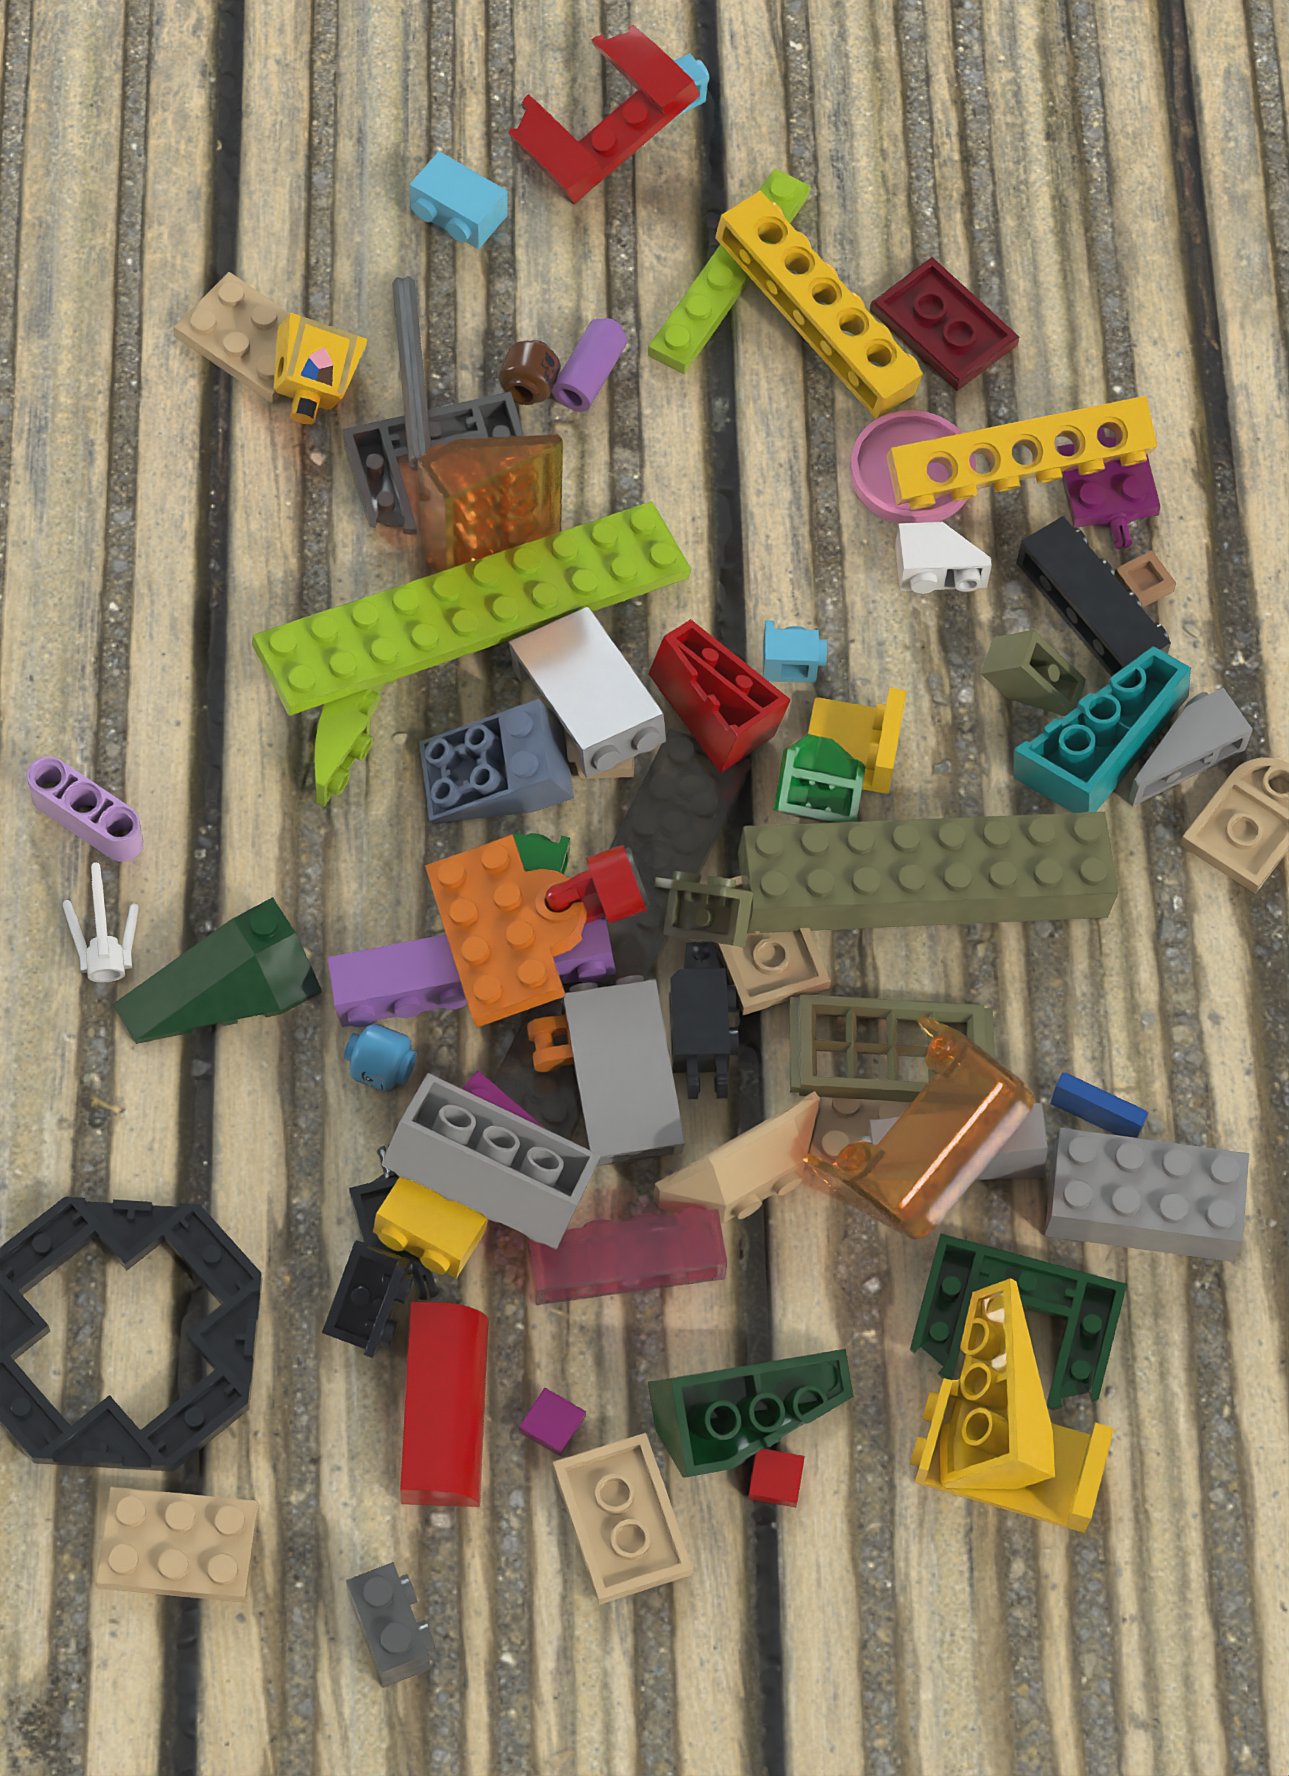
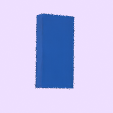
[1050,1072,1148,1138]

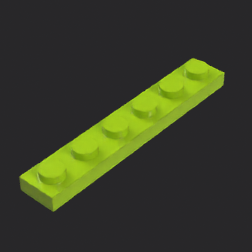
[648,168,811,374]

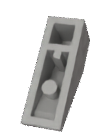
[1128,688,1253,807]

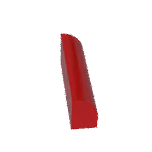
[400,1302,489,1507]

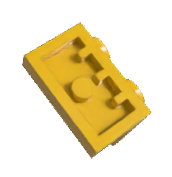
[808,687,907,794]

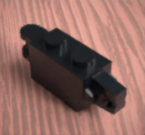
[669,942,739,1100]

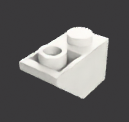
[895,522,992,594]

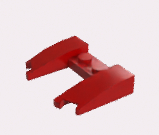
[508,25,700,204]

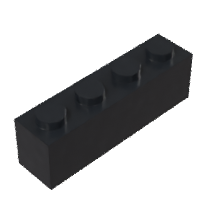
[1016,516,1171,677]

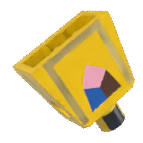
[274,313,368,424]

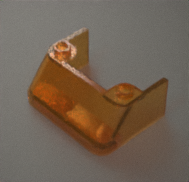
[803,1015,1035,1239]

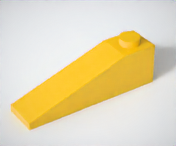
[939,1279,1055,1490]

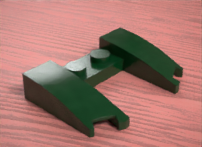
[910,1233,1127,1410]

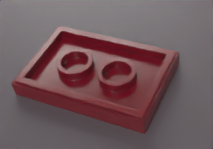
[870,257,1020,391]

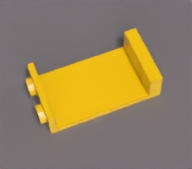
[909,1378,1114,1533]

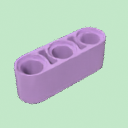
[27,757,144,862]

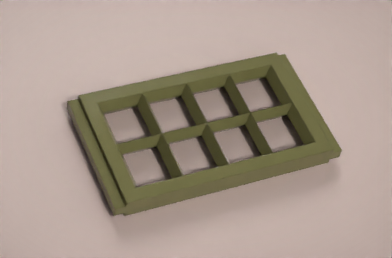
[789,994,997,1107]

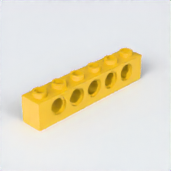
[715,191,923,419]
[886,396,1158,510]

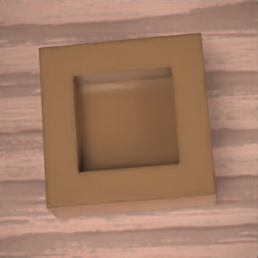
[1115,550,1176,608]

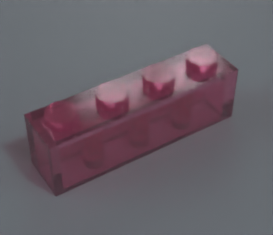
[528,1206,728,1305]

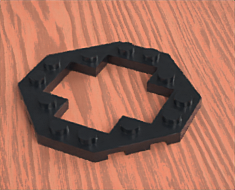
[0,1197,263,1472]

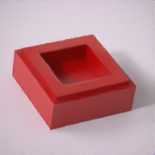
[748,1449,805,1508]

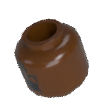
[499,340,561,405]

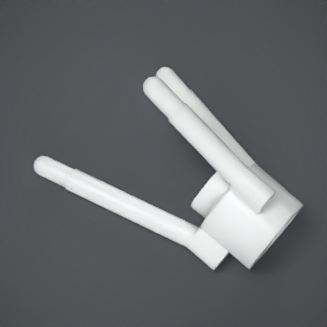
[63,862,139,982]

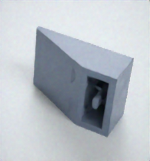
[419,699,574,823]

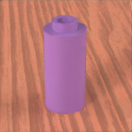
[552,318,628,412]

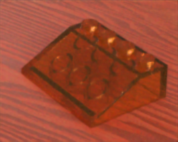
[417,434,563,574]

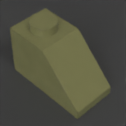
[981,630,1086,716]

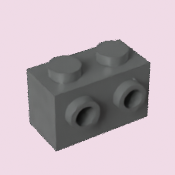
[346,1562,435,1688]

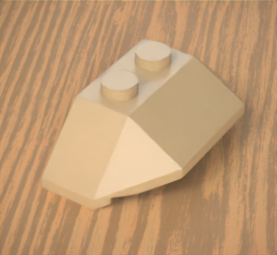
[653,1091,820,1223]

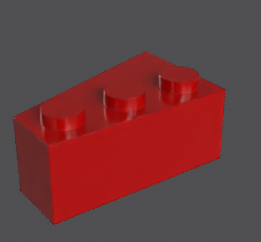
[648,619,791,773]

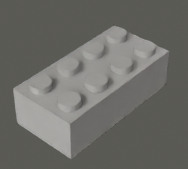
[381,1073,601,1249]
[1045,1128,1249,1262]

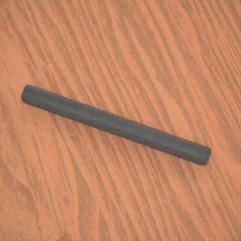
[392,276,433,471]

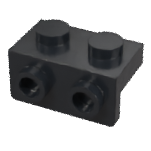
[322,1240,414,1358]

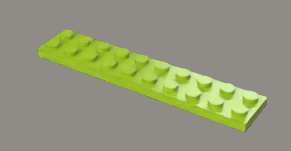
[252,501,691,716]

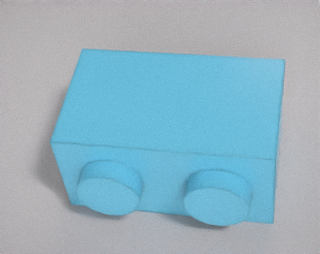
[409,151,508,250]

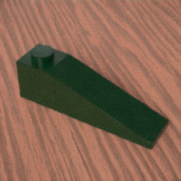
[113,897,322,1044]
[647,1349,854,1478]

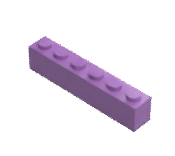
[328,917,616,1027]

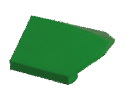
[773,734,866,823]

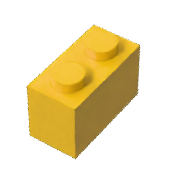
[373,1177,488,1279]

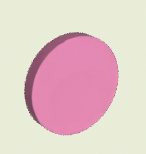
[850,410,976,524]

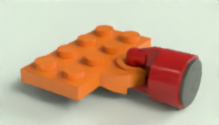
[425,835,650,1027]

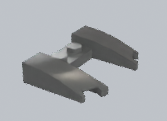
[343,391,539,535]

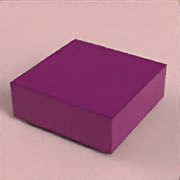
[519,1387,586,1457]

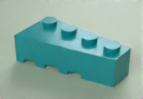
[1014,646,1191,813]

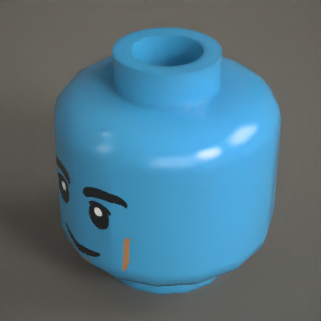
[344,1024,417,1092]

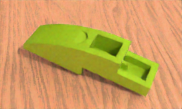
[314,679,396,807]

